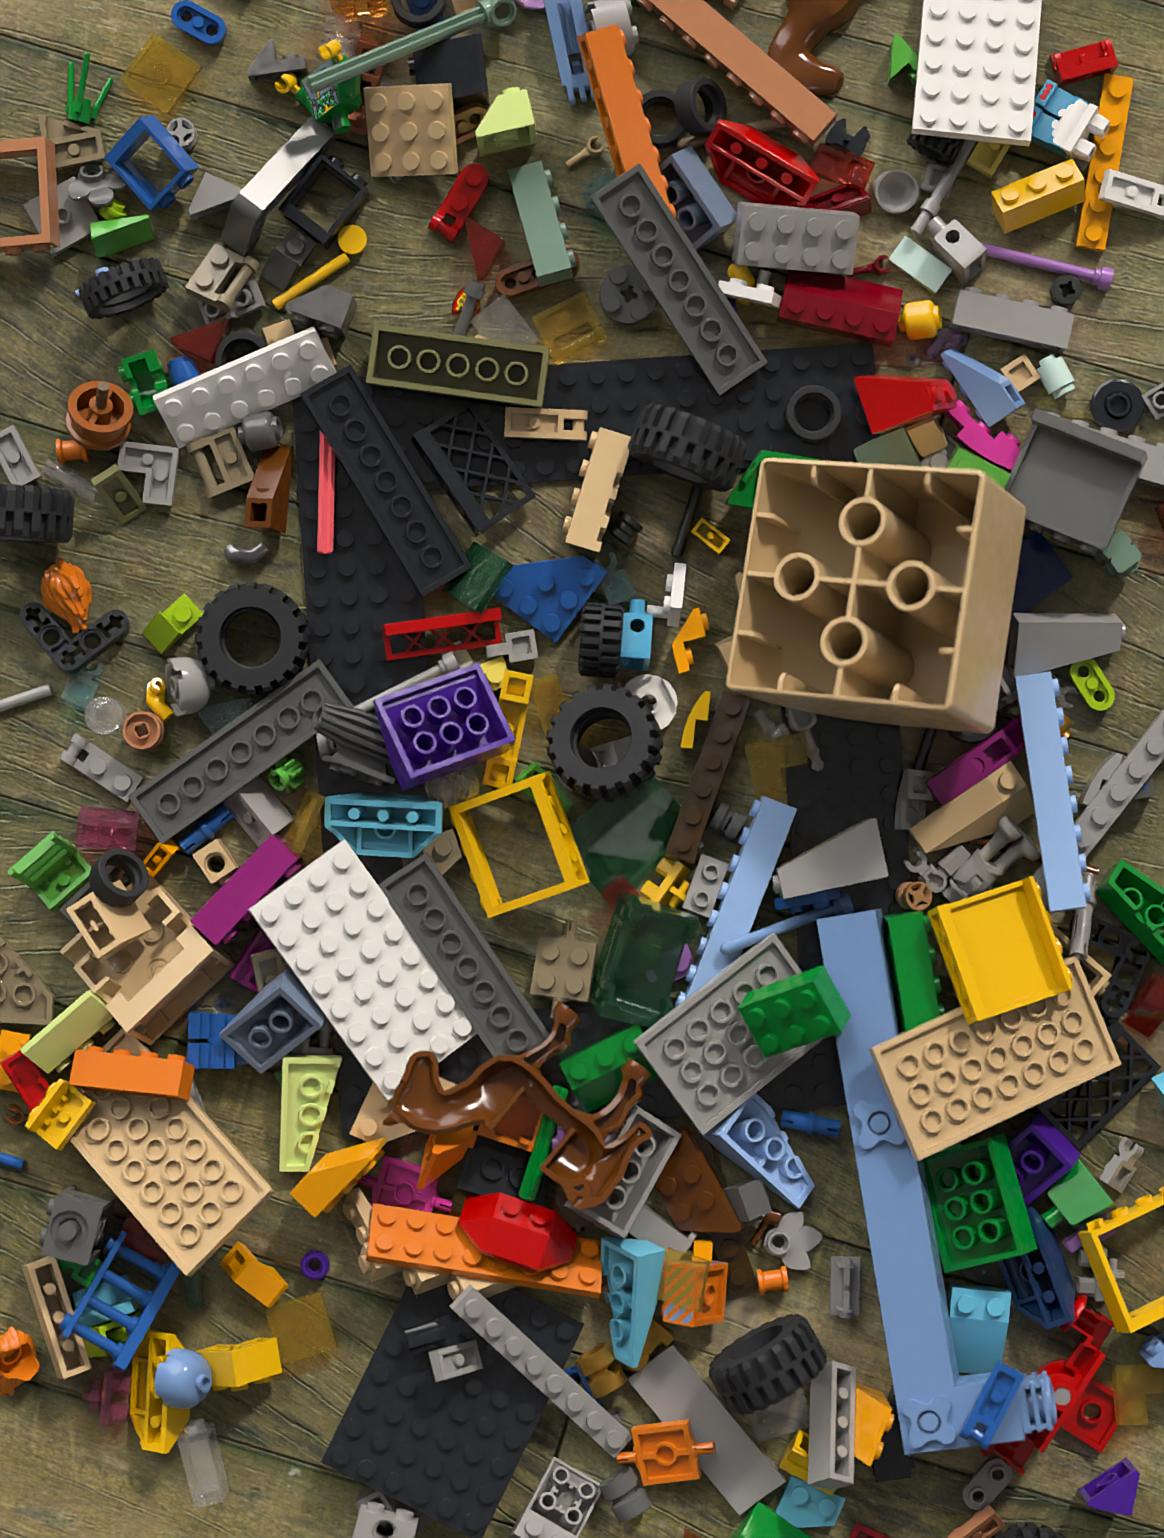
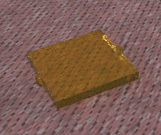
[657,1248,710,1312]

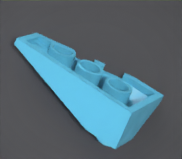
[600,1237,666,1368]

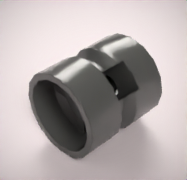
[599,1466,652,1523]

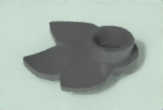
[68,163,126,207]

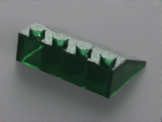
[570,776,681,906]

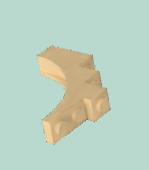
[343,1187,518,1299]

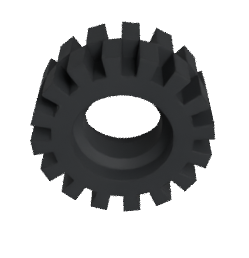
[906,130,964,165]

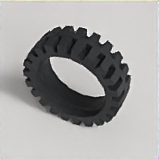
[78,257,169,319]

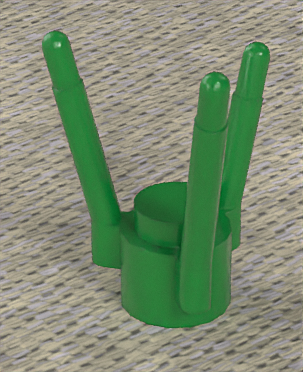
[65,52,113,125]

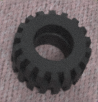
[578,602,624,678]

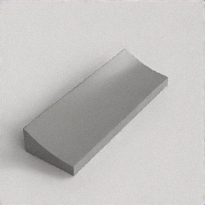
[627,1341,786,1516]

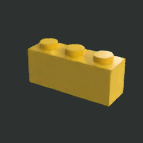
[991,158,1086,234]

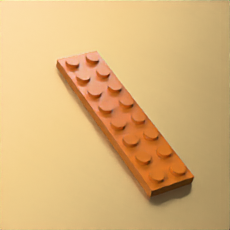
[366,1203,602,1298]

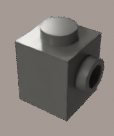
[722,1178,772,1226]

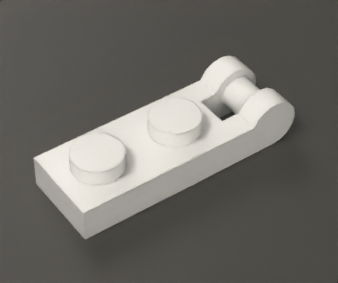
[1098,169,1164,220]

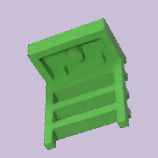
[7,831,92,912]

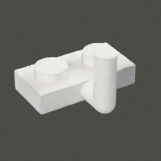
[718,270,782,309]
[647,563,687,627]

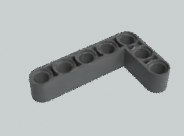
[221,115,338,257]

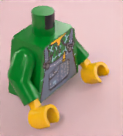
[275,40,362,134]

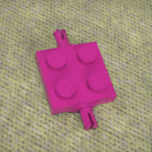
[356,1155,454,1213]

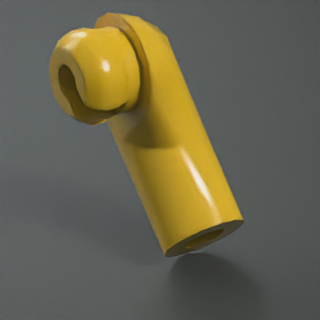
[727,263,755,306]
[146,678,174,722]

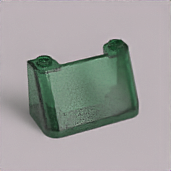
[590,892,701,1027]

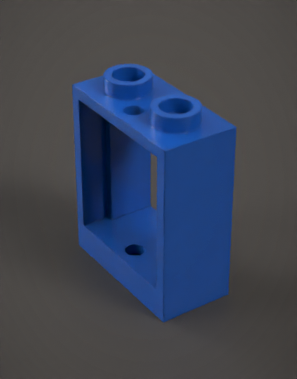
[104,115,199,210]

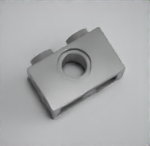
[353,1502,419,1538]

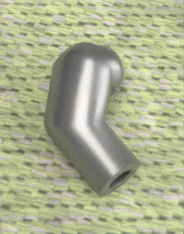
[224,540,269,567]

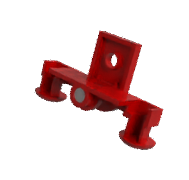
[980,1294,1133,1475]

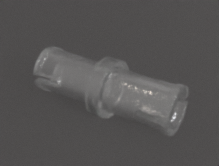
[40,458,99,504]

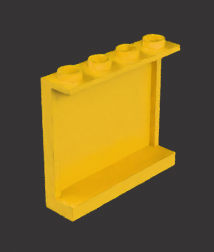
[927,875,1074,1025]

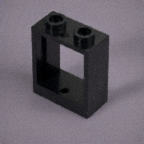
[278,153,370,250]

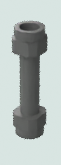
[449,279,486,336]

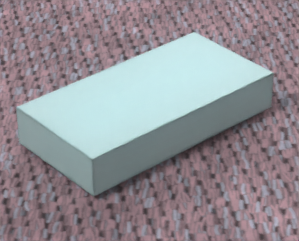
[887,236,953,295]

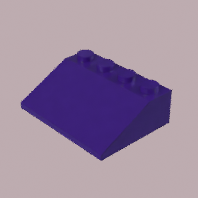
[373,663,516,790]

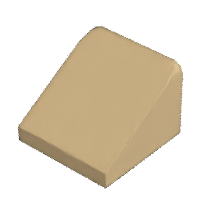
[906,417,947,457]

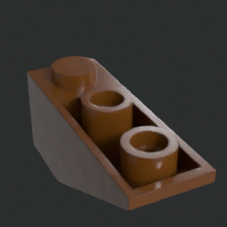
[244,445,293,533]

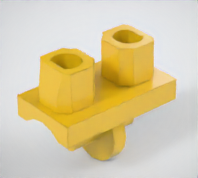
[640,858,691,914]

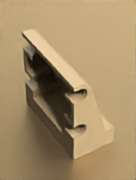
[60,874,235,1046]

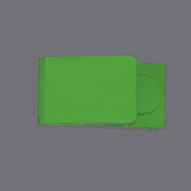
[888,33,918,86]

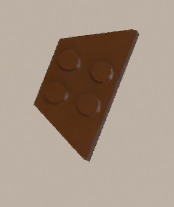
[654,1127,743,1233]

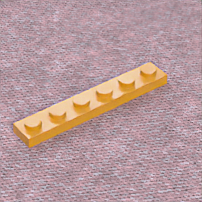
[1075,73,1134,252]

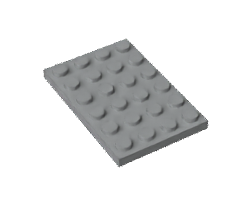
[633,933,824,1135]

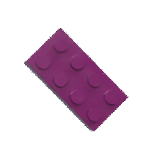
[190,834,302,945]

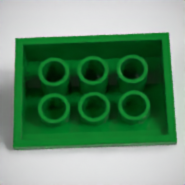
[923,1133,1038,1273]

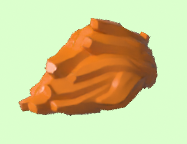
[41,558,92,633]
[0,1326,40,1396]

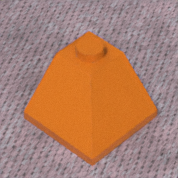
[416,1126,477,1190]

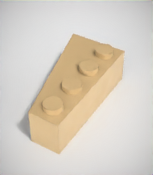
[561,427,631,552]

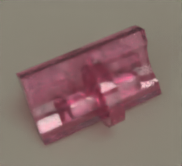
[82,1367,132,1427]

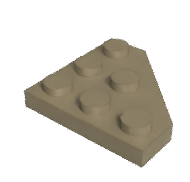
[0,934,55,1025]

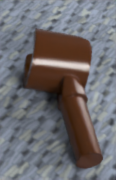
[4,1103,29,1126]
[750,1208,781,1245]

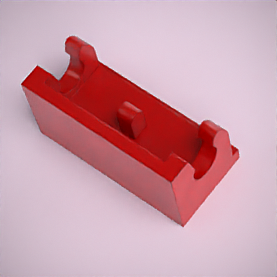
[1049,39,1119,87]

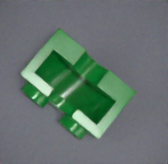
[118,349,170,416]

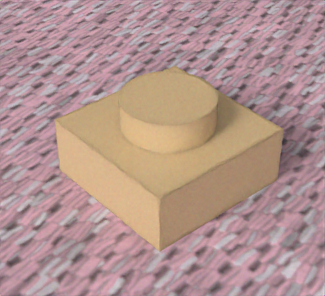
[999,353,1041,393]

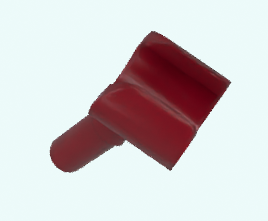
[849,255,891,276]

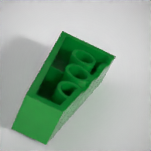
[1095,859,1164,966]

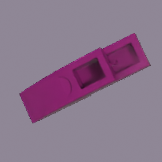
[924,715,1025,807]

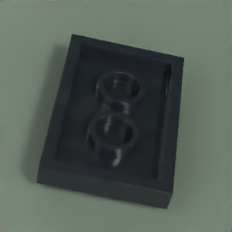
[455,1134,551,1207]

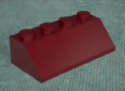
[776,269,903,347]

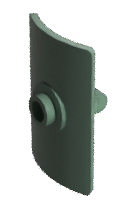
[854,426,922,467]

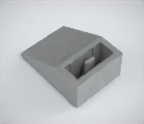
[508,1457,601,1538]

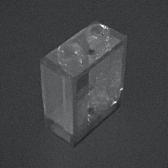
[177,1418,231,1509]

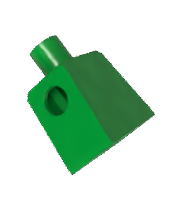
[1041,1159,1117,1230]

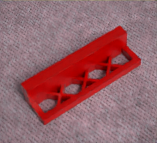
[381,608,502,661]

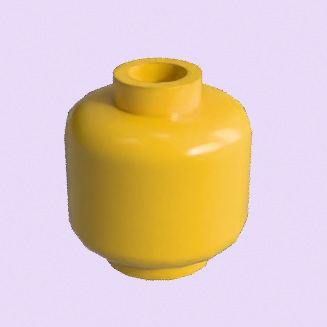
[898,300,942,340]

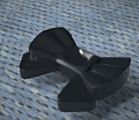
[826,118,870,160]

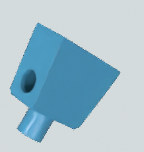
[619,599,653,671]

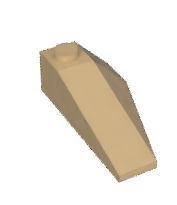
[908,761,1035,854]

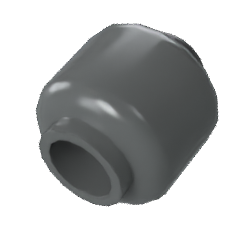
[238,411,283,452]

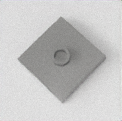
[23,176,100,257]

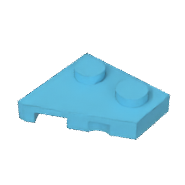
[775,1475,846,1528]

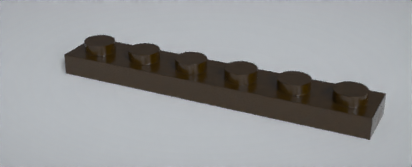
[665,690,752,865]
[673,1120,758,1294]

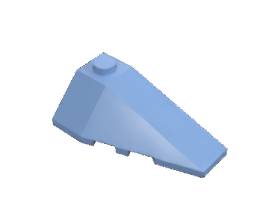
[702,1093,815,1209]

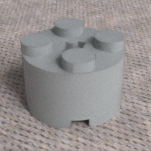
[584,0,639,56]

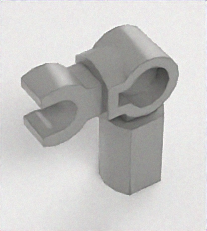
[903,844,972,893]

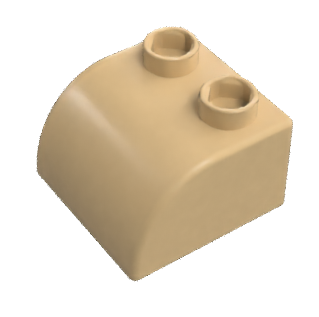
[726,458,1026,734]

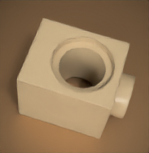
[192,839,239,886]

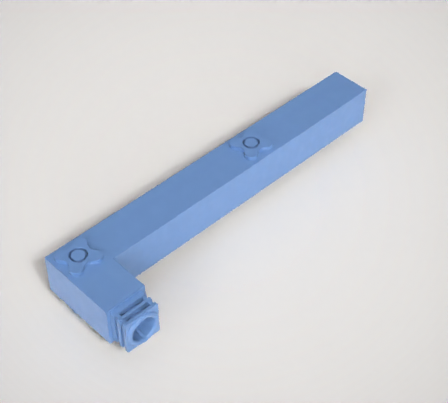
[816,908,1057,1455]

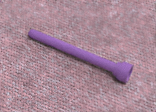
[980,242,1114,292]

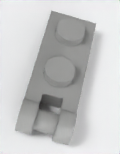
[59,733,144,802]

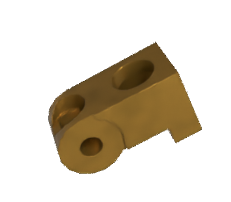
[625,1314,675,1371]

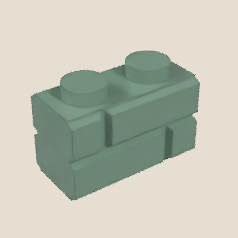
[1092,530,1142,579]

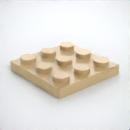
[364,83,458,177]

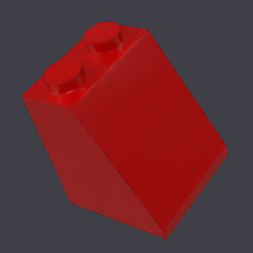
[853,374,957,434]

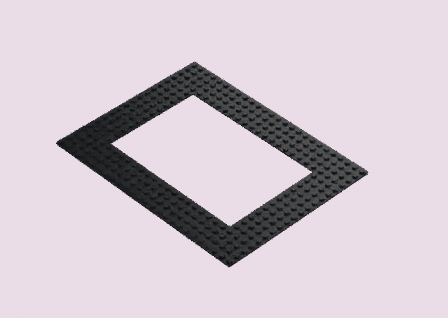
[292,343,913,1139]

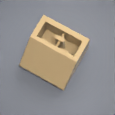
[66,880,152,962]

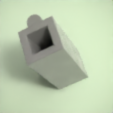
[629,1204,697,1262]

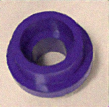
[300,1250,330,1280]

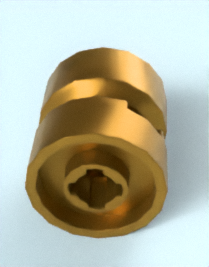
[575,1343,628,1398]

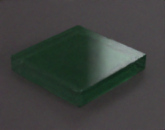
[442,542,514,614]

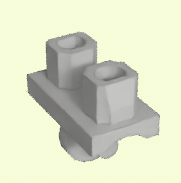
[1076,1244,1125,1302]

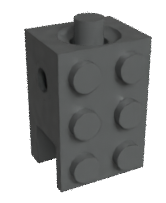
[39,1185,117,1266]

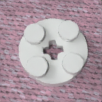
[624,674,678,730]

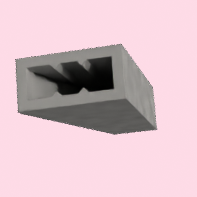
[1007,613,1126,678]

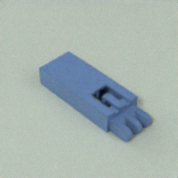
[543,0,595,106]

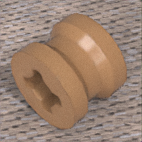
[895,881,932,911]

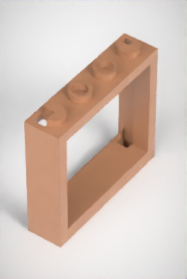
[0,136,60,256]

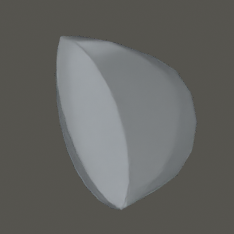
[871,169,922,213]

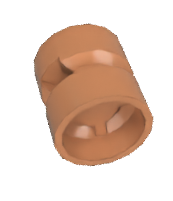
[122,711,166,750]

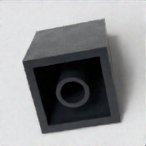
[408,33,490,109]

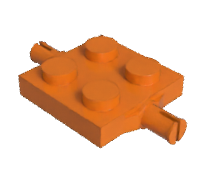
[616,1419,716,1486]

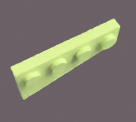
[279,1055,342,1172]

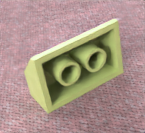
[475,87,536,156]
[19,990,117,1074]

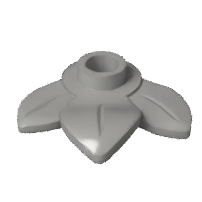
[764,1212,823,1270]

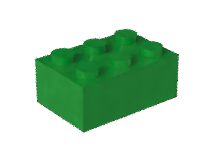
[738,965,851,1058]

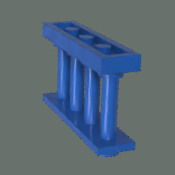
[58,1230,181,1373]

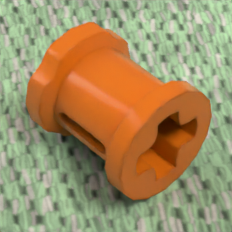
[56,438,90,465]
[756,1266,789,1296]

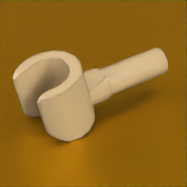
[565,136,604,168]

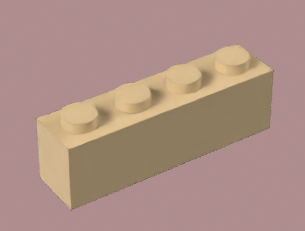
[21,1256,92,1379]

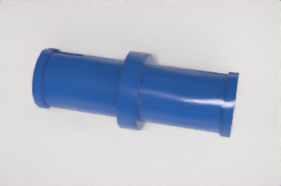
[177,804,235,855]
[780,1109,841,1138]

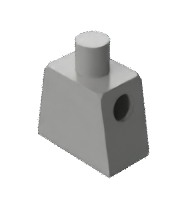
[925,216,987,285]

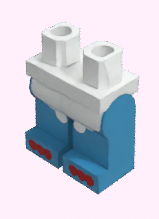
[1031,79,1110,162]

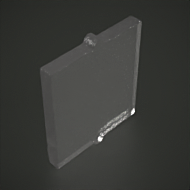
[710,1294,762,1352]

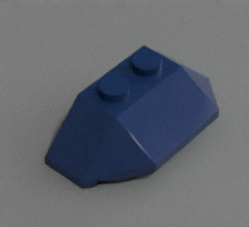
[998,1207,1075,1330]

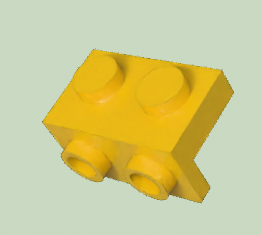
[25,1079,96,1151]

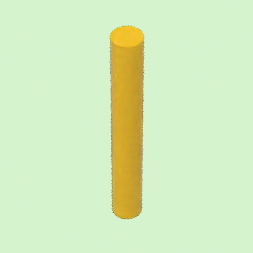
[272,252,351,310]

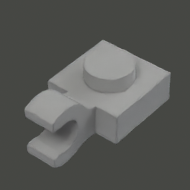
[486,629,539,663]
[1099,1137,1144,1193]

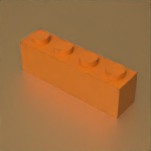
[69,1046,195,1101]

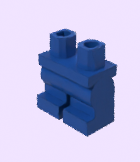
[187,1011,249,1069]

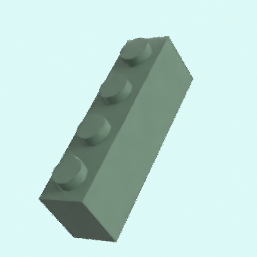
[507,161,577,287]

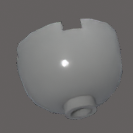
[165,657,215,717]

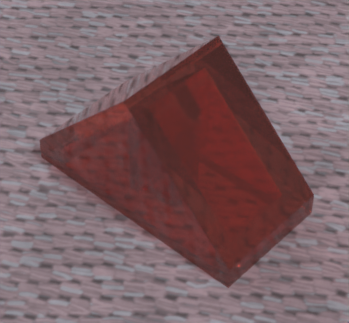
[464,218,506,281]
[170,318,231,365]

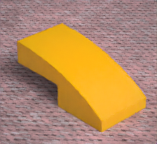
[680,691,711,749]

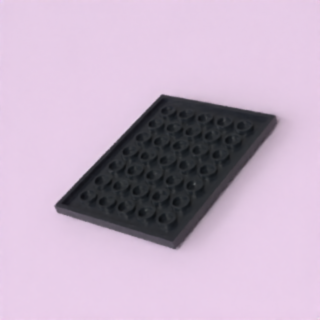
[321,1284,584,1538]

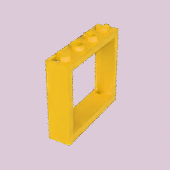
[448,771,590,918]
[1078,1186,1164,1333]

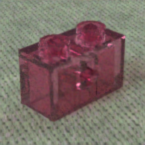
[76,806,140,851]

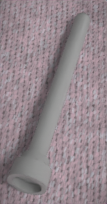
[354,651,461,713]

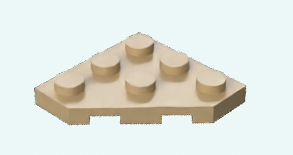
[349,1077,457,1142]

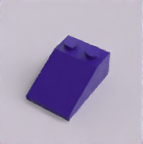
[1007,1111,1081,1206]

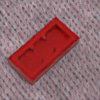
[0,1050,50,1111]

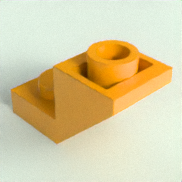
[671,608,710,674]
[220,1241,289,1308]

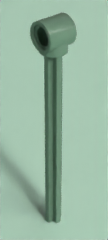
[305,0,517,94]

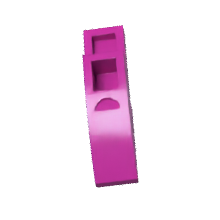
[943,400,1021,473]

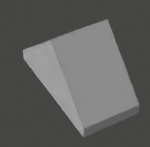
[188,172,242,221]

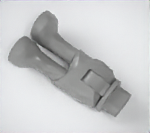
[942,815,1041,903]

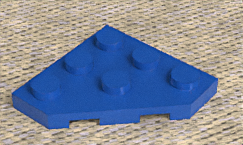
[486,554,608,643]

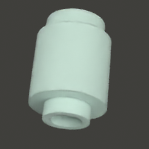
[1036,354,1076,400]

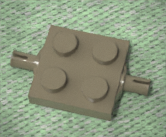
[530,919,598,1018]

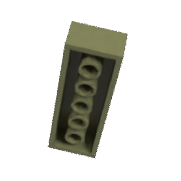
[366,324,551,409]

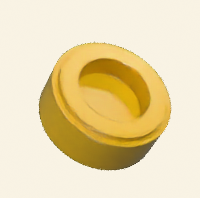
[338,225,367,256]

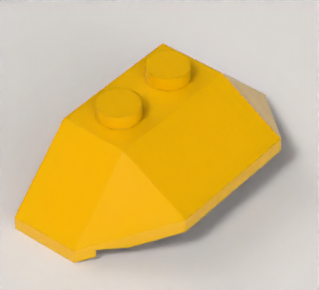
[130,1330,190,1454]

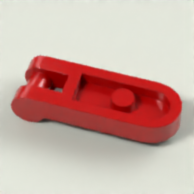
[427,164,489,243]

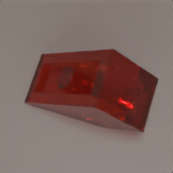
[1123,972,1164,1038]

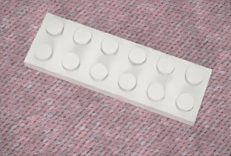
[153,326,337,448]

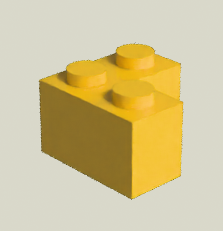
[195,1337,282,1391]

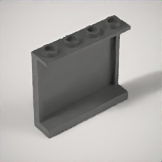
[1004,408,1148,556]

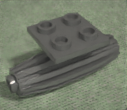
[311,701,395,787]

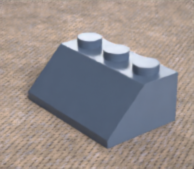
[659,146,737,251]

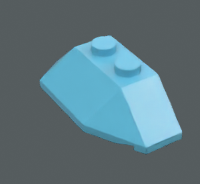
[325,792,443,858]

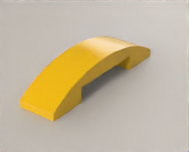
[482,669,534,788]

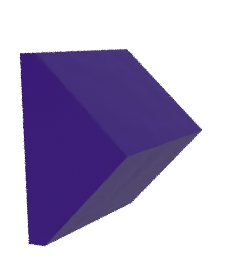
[1077,1457,1140,1516]

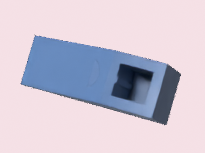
[940,347,1025,427]

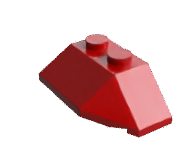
[704,119,820,207]
[457,1192,578,1272]

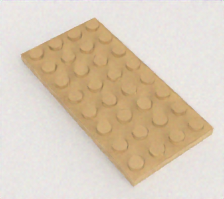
[869,955,1122,1160]
[69,1028,275,1277]

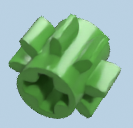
[268,756,304,794]

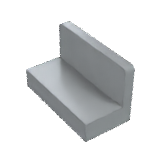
[222,776,294,847]

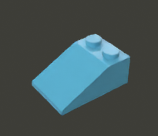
[947,1282,1011,1374]

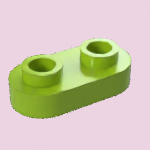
[1068,658,1115,711]

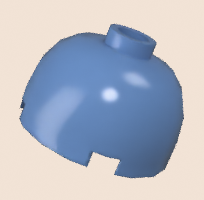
[154,1348,212,1409]

